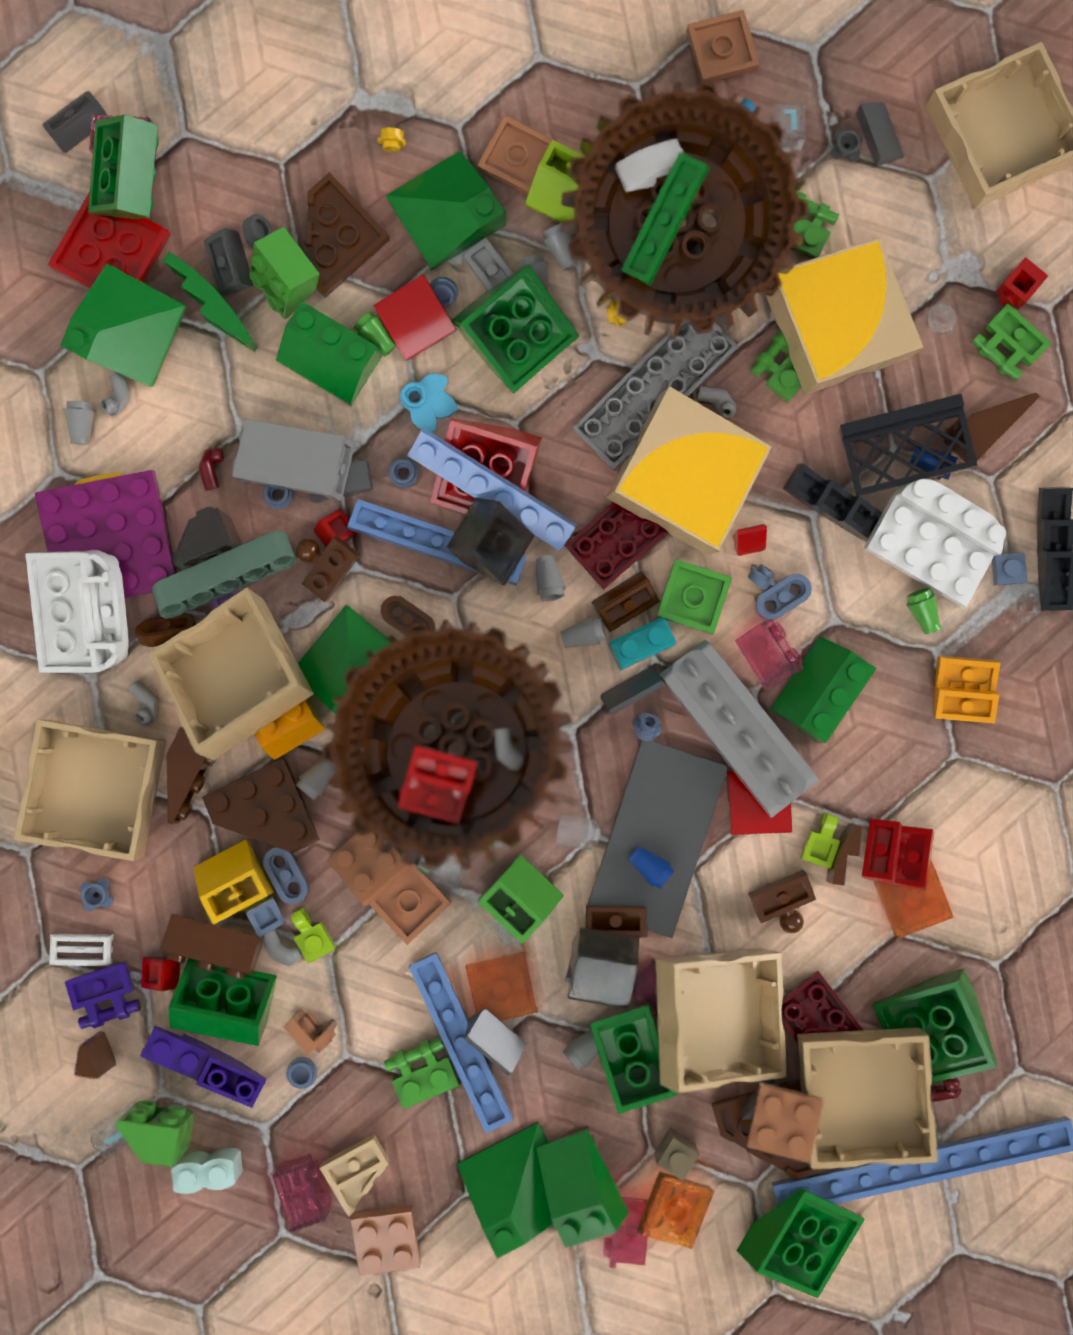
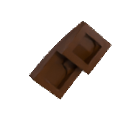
[826,823,862,886]

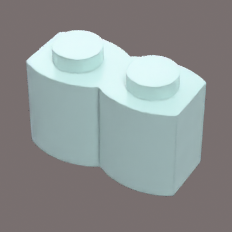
[171,1148,243,1194]

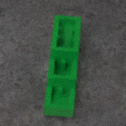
[162,251,258,352]

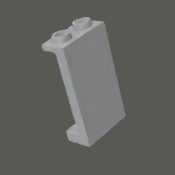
[232,419,355,502]

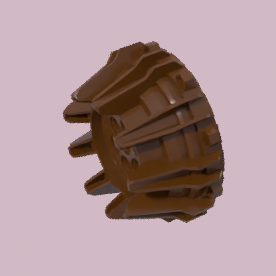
[561,82,808,340]
[322,620,575,870]

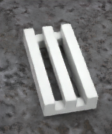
[49,933,114,966]

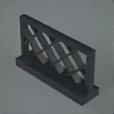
[839,393,978,496]

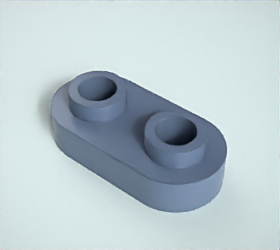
[755,574,812,621]
[263,847,309,904]

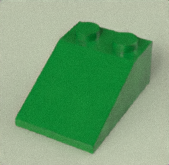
[590,1004,677,1114]
[536,1129,630,1248]

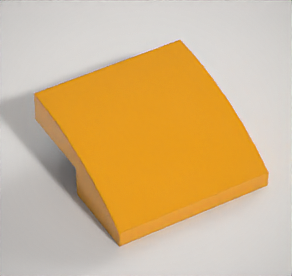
[934,655,1001,723]

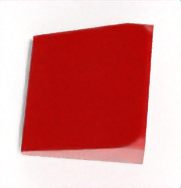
[314,509,358,547]
[732,524,767,556]
[141,957,180,991]

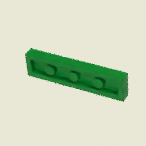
[621,152,710,286]

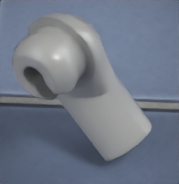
[100,373,130,416]
[697,386,736,419]
[128,680,158,725]
[494,728,524,770]
[261,929,302,966]

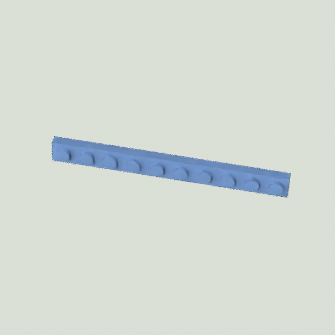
[771,1116,1073,1205]

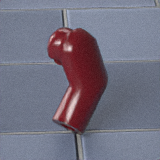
[198,447,224,491]
[930,1078,962,1102]

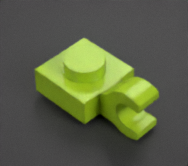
[800,812,840,869]
[290,907,336,964]

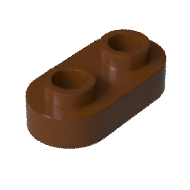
[381,596,436,636]
[135,613,196,647]

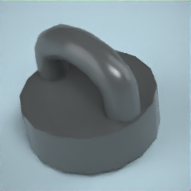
[242,214,272,248]

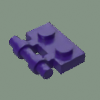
[64,961,141,1029]

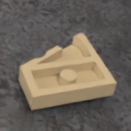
[320,1134,389,1216]

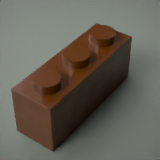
[159,914,263,979]

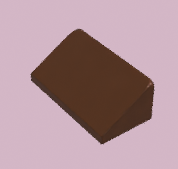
[592,572,660,632]
[585,905,648,938]
[74,1031,116,1079]

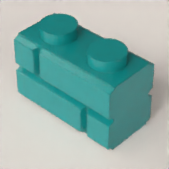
[608,617,677,671]

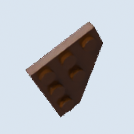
[305,172,390,298]
[202,758,320,853]
[711,1079,825,1180]

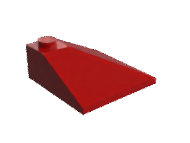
[430,418,542,529]

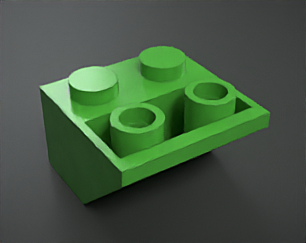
[249,227,320,320]
[478,854,564,945]
[116,1101,195,1167]

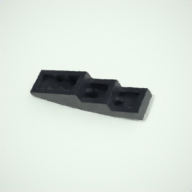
[783,463,882,542]
[1037,487,1073,611]

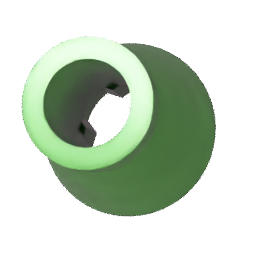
[354,311,396,357]
[906,588,942,634]

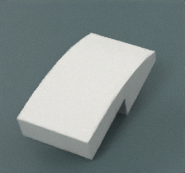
[615,139,684,192]

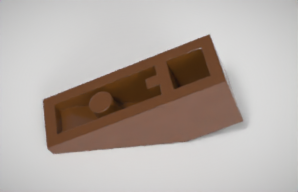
[943,392,1040,462]

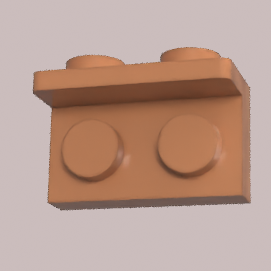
[283,1009,338,1055]

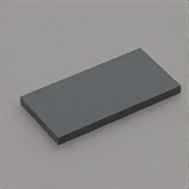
[587,740,728,938]

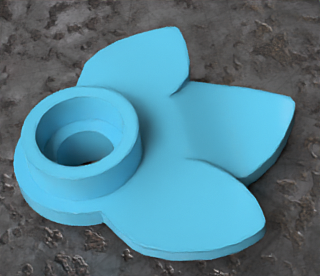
[400,374,458,433]

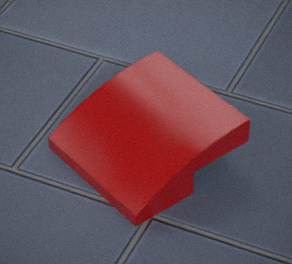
[373,274,457,361]
[397,746,478,824]
[727,771,792,835]
[862,818,934,891]

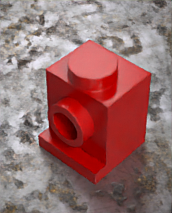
[995,257,1048,310]

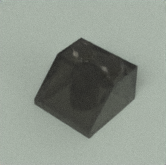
[446,498,534,585]
[172,507,242,570]
[567,927,640,1008]

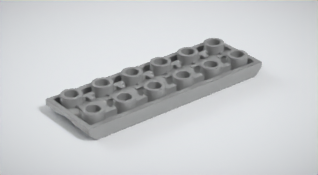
[572,322,739,471]
[658,639,819,818]

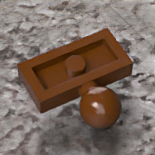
[296,536,360,602]
[748,870,816,934]

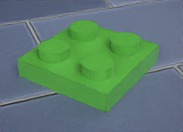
[656,559,732,635]

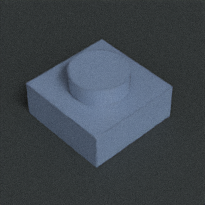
[991,553,1028,586]
[244,894,286,937]

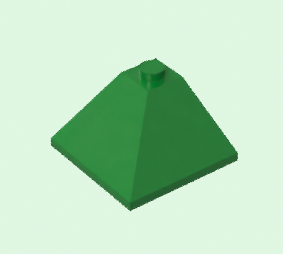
[386,151,506,270]
[60,264,187,387]
[451,264,580,394]
[298,605,391,714]
[873,968,997,1084]
[457,1122,553,1259]
[736,1188,865,1298]

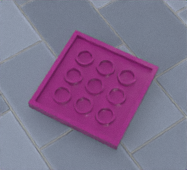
[35,470,177,598]

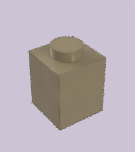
[654,1128,700,1181]

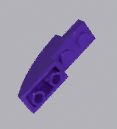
[140,1025,266,1108]

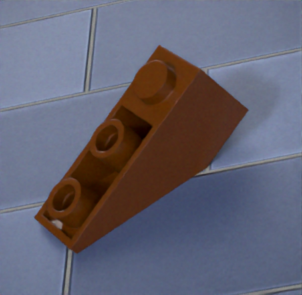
[167,727,217,825]

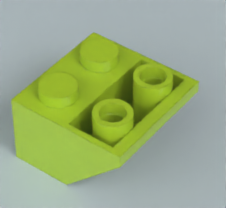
[525,140,585,223]

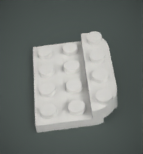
[863,479,1006,607]
[25,550,129,673]

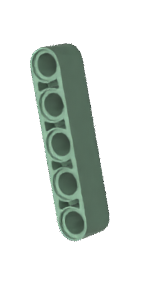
[152,531,296,618]

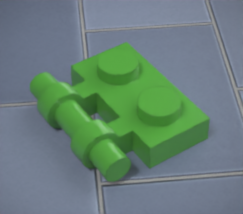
[790,192,840,259]
[971,304,1051,382]
[750,331,801,403]
[384,1037,460,1109]

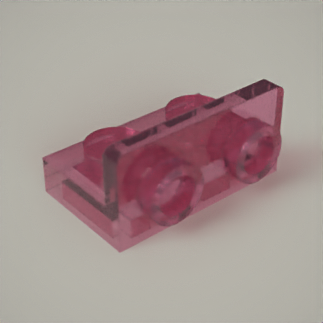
[735,620,804,691]
[603,1197,651,1269]

